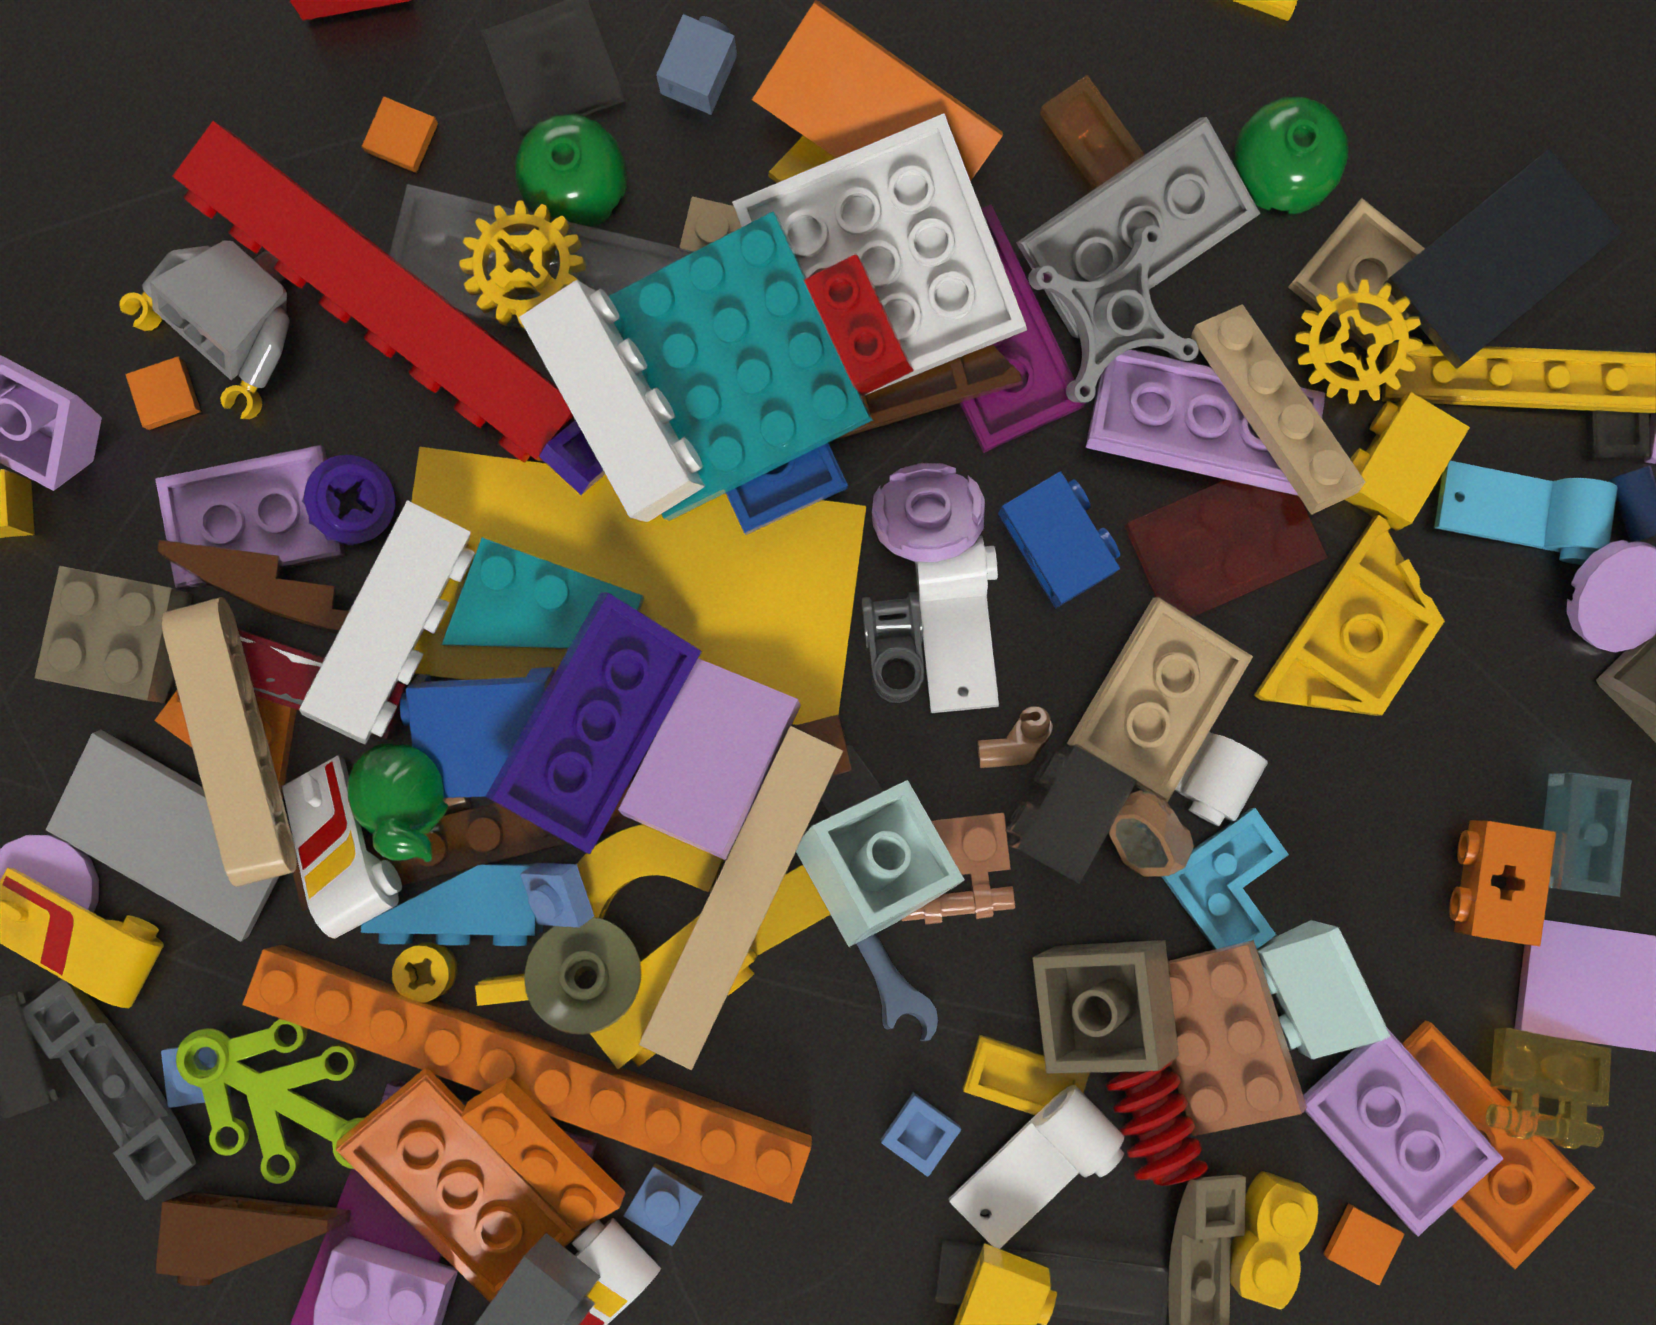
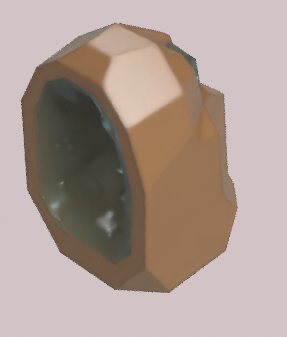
[1109,791,1194,877]

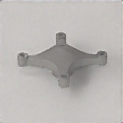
[1028,225,1199,403]

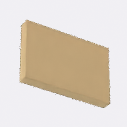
[1067,597,1253,802]

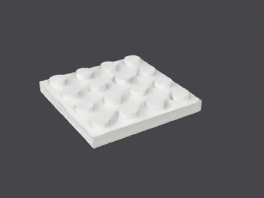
[732,113,1027,396]

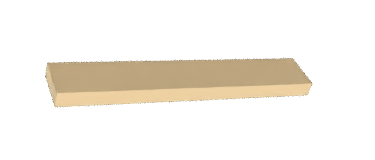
[639,726,843,1070]

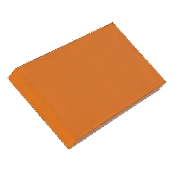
[752,0,1003,181]
[1402,1020,1595,1269]
[336,1067,581,1303]

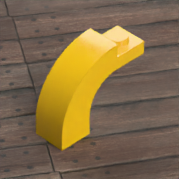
[577,824,724,919]

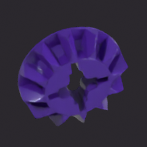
[302,455,395,546]

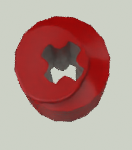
[1106,1060,1209,1186]

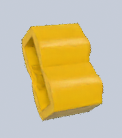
[1230,1171,1318,1310]

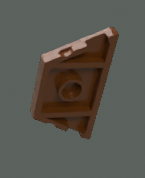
[834,344,1023,440]

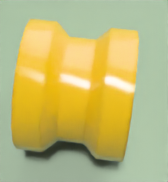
[392,942,458,1003]

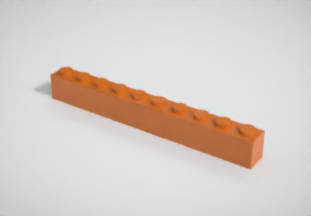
[242,944,812,1204]

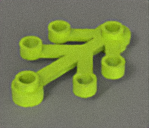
[176,1019,364,1184]

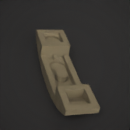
[1168,1174,1246,1325]

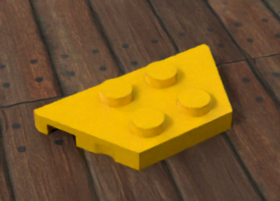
[1254,515,1445,716]

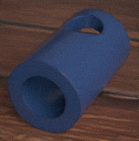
[1608,466,1656,543]

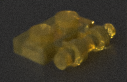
[1486,1027,1611,1149]

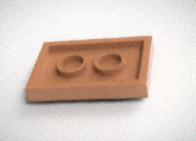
[1168,940,1307,1136]

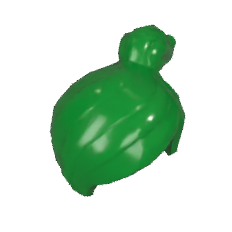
[347,743,448,862]

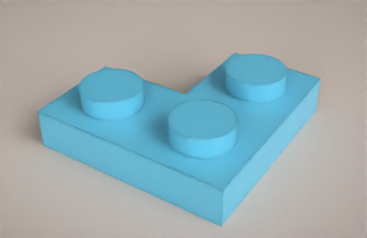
[1161,808,1289,950]

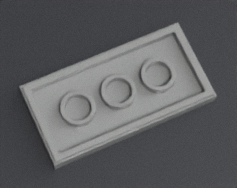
[1016,117,1260,338]
[46,730,295,942]

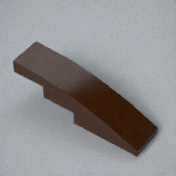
[158,540,350,634]

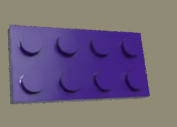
[485,592,702,854]

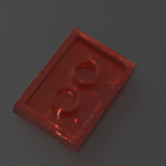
[1124,480,1328,618]

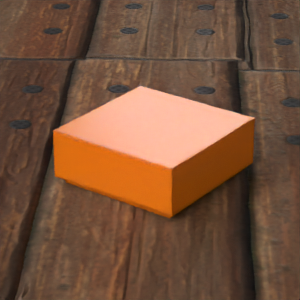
[362,96,438,173]
[125,356,201,430]
[1323,1203,1405,1285]

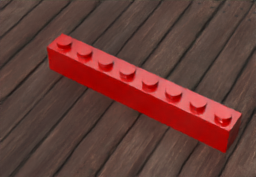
[172,121,575,463]

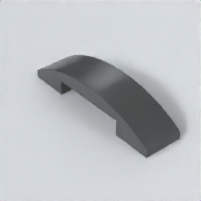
[18,979,196,1201]

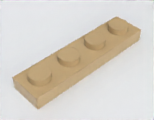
[1191,304,1366,515]

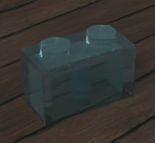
[1543,773,1631,897]

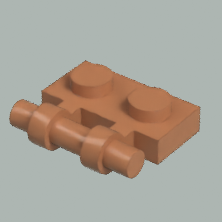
[902,813,1015,925]

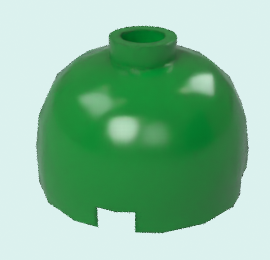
[1233,97,1348,214]
[515,114,627,231]

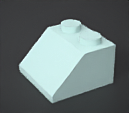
[796,780,964,947]
[1257,920,1390,1059]

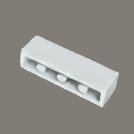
[519,280,705,522]
[300,500,475,745]

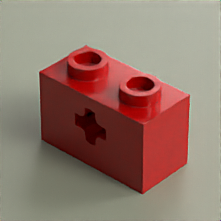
[804,253,914,396]

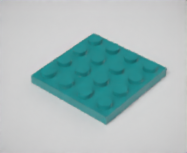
[608,211,873,521]

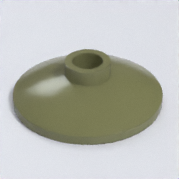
[524,917,641,1034]

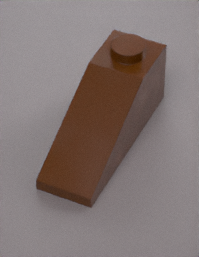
[156,1192,350,1286]

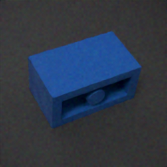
[998,471,1120,609]

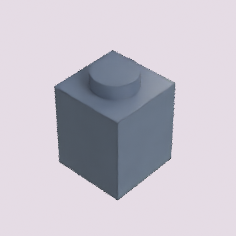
[656,14,737,115]

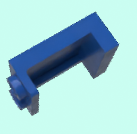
[400,667,555,798]

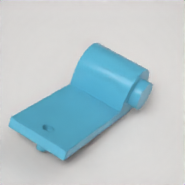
[1434,461,1618,565]

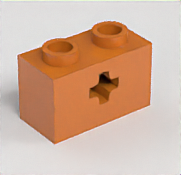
[1450,820,1556,947]

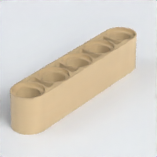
[162,597,297,887]

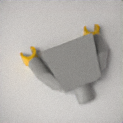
[120,240,290,419]

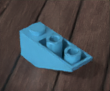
[361,863,543,946]

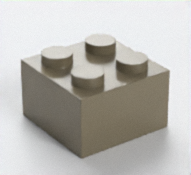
[35,566,193,703]
[1033,940,1179,1073]

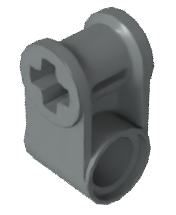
[861,592,924,703]

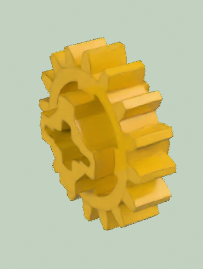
[459,201,586,329]
[1295,278,1423,404]

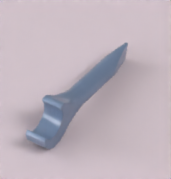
[856,933,938,1041]

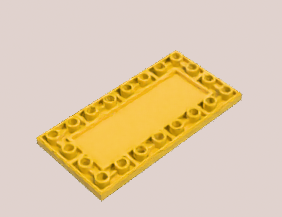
[411,447,866,725]

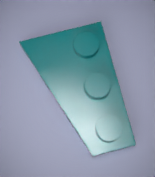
[441,538,644,649]

